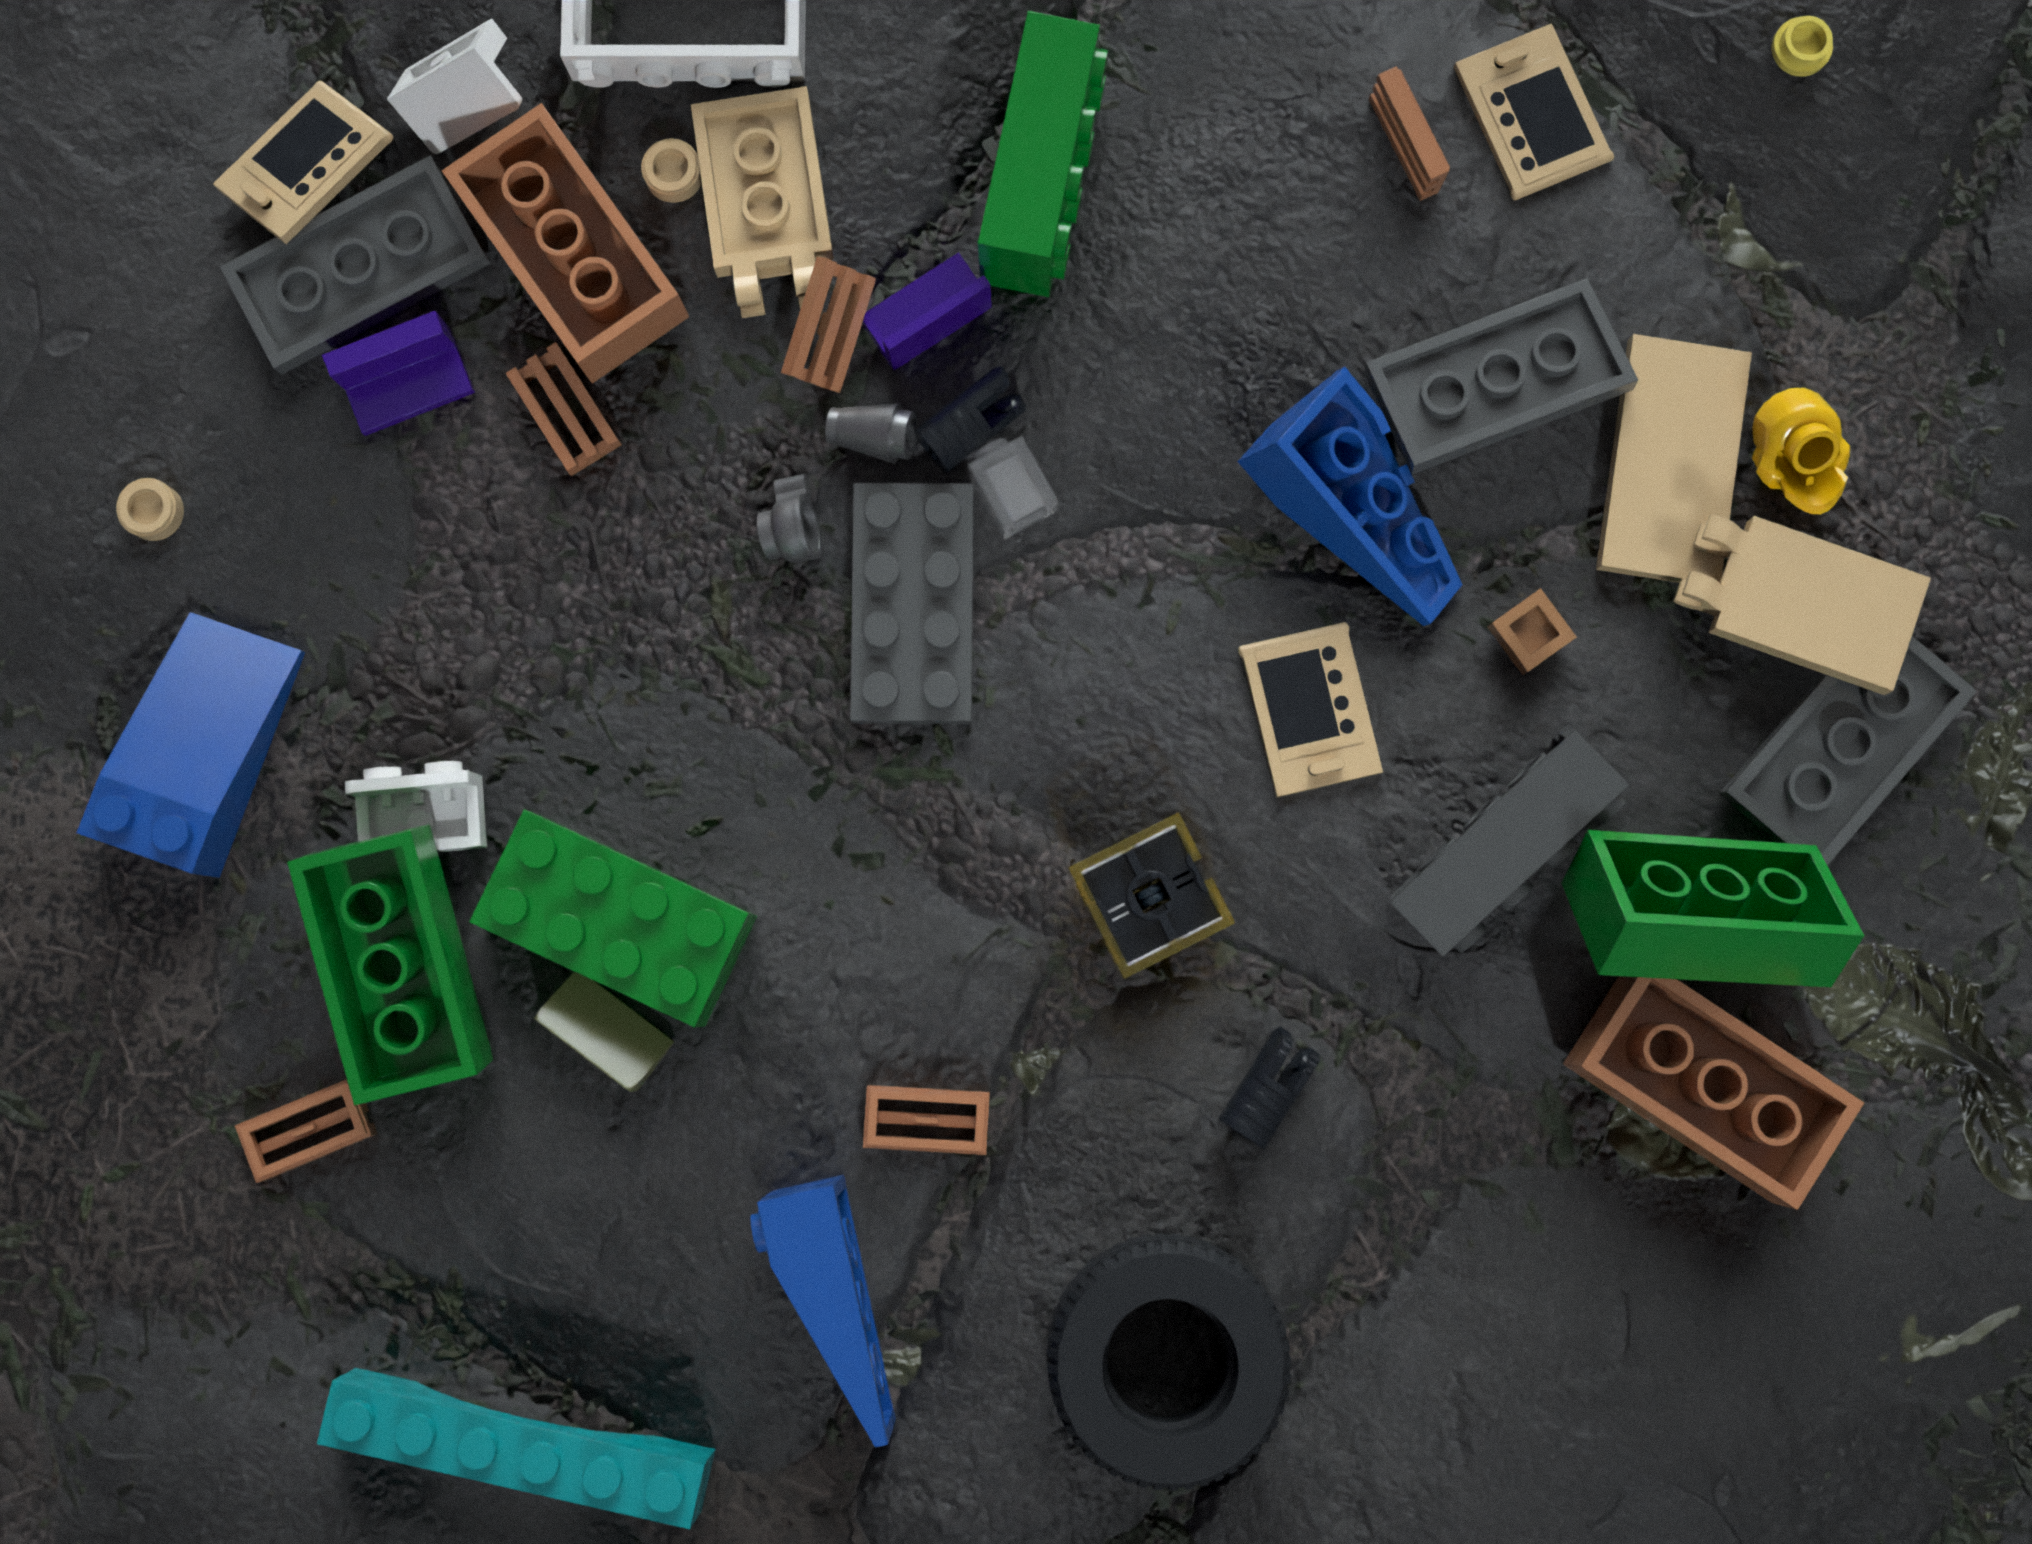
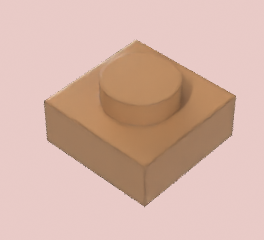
[1487,588,1577,675]

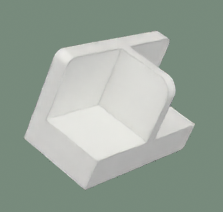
[387,18,522,154]

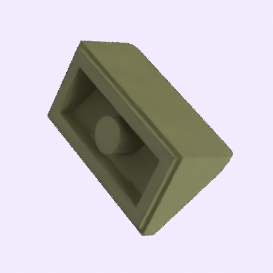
[534,972,675,1092]

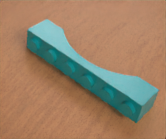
[317,1368,716,1529]

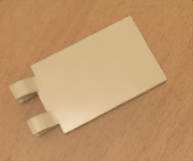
[691,86,834,318]
[1673,515,1931,695]

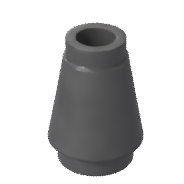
[825,403,918,464]

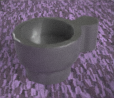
[757,473,822,563]

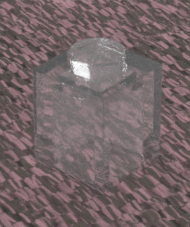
[968,436,1057,540]

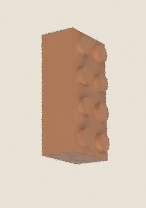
[442,103,689,384]
[1563,976,1864,1210]

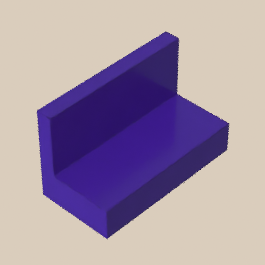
[862,252,992,371]
[322,311,475,436]

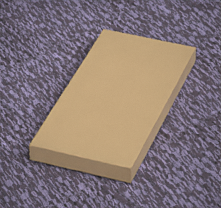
[1596,334,1752,583]

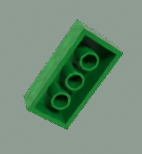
[978,11,1109,297]
[469,809,757,1027]
[287,824,494,1106]
[1561,830,1865,988]

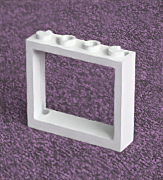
[560,0,806,88]

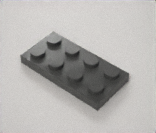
[220,155,491,375]
[1364,278,1638,475]
[850,483,974,724]
[1719,636,1977,866]

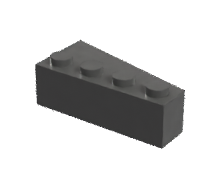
[1390,724,1630,956]

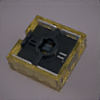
[1067,812,1235,979]

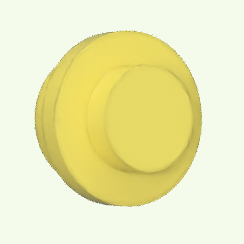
[1771,16,1833,77]

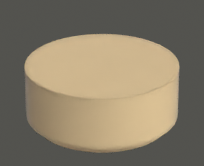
[641,138,702,203]
[116,478,184,541]

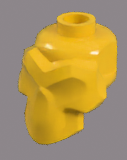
[1752,388,1851,515]

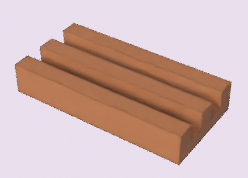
[1369,66,1450,201]
[781,257,876,393]
[506,342,622,476]
[235,1079,378,1183]
[863,1085,990,1155]

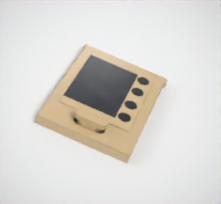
[1453,23,1614,200]
[213,81,393,244]
[1238,622,1383,798]

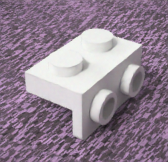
[345,761,487,852]

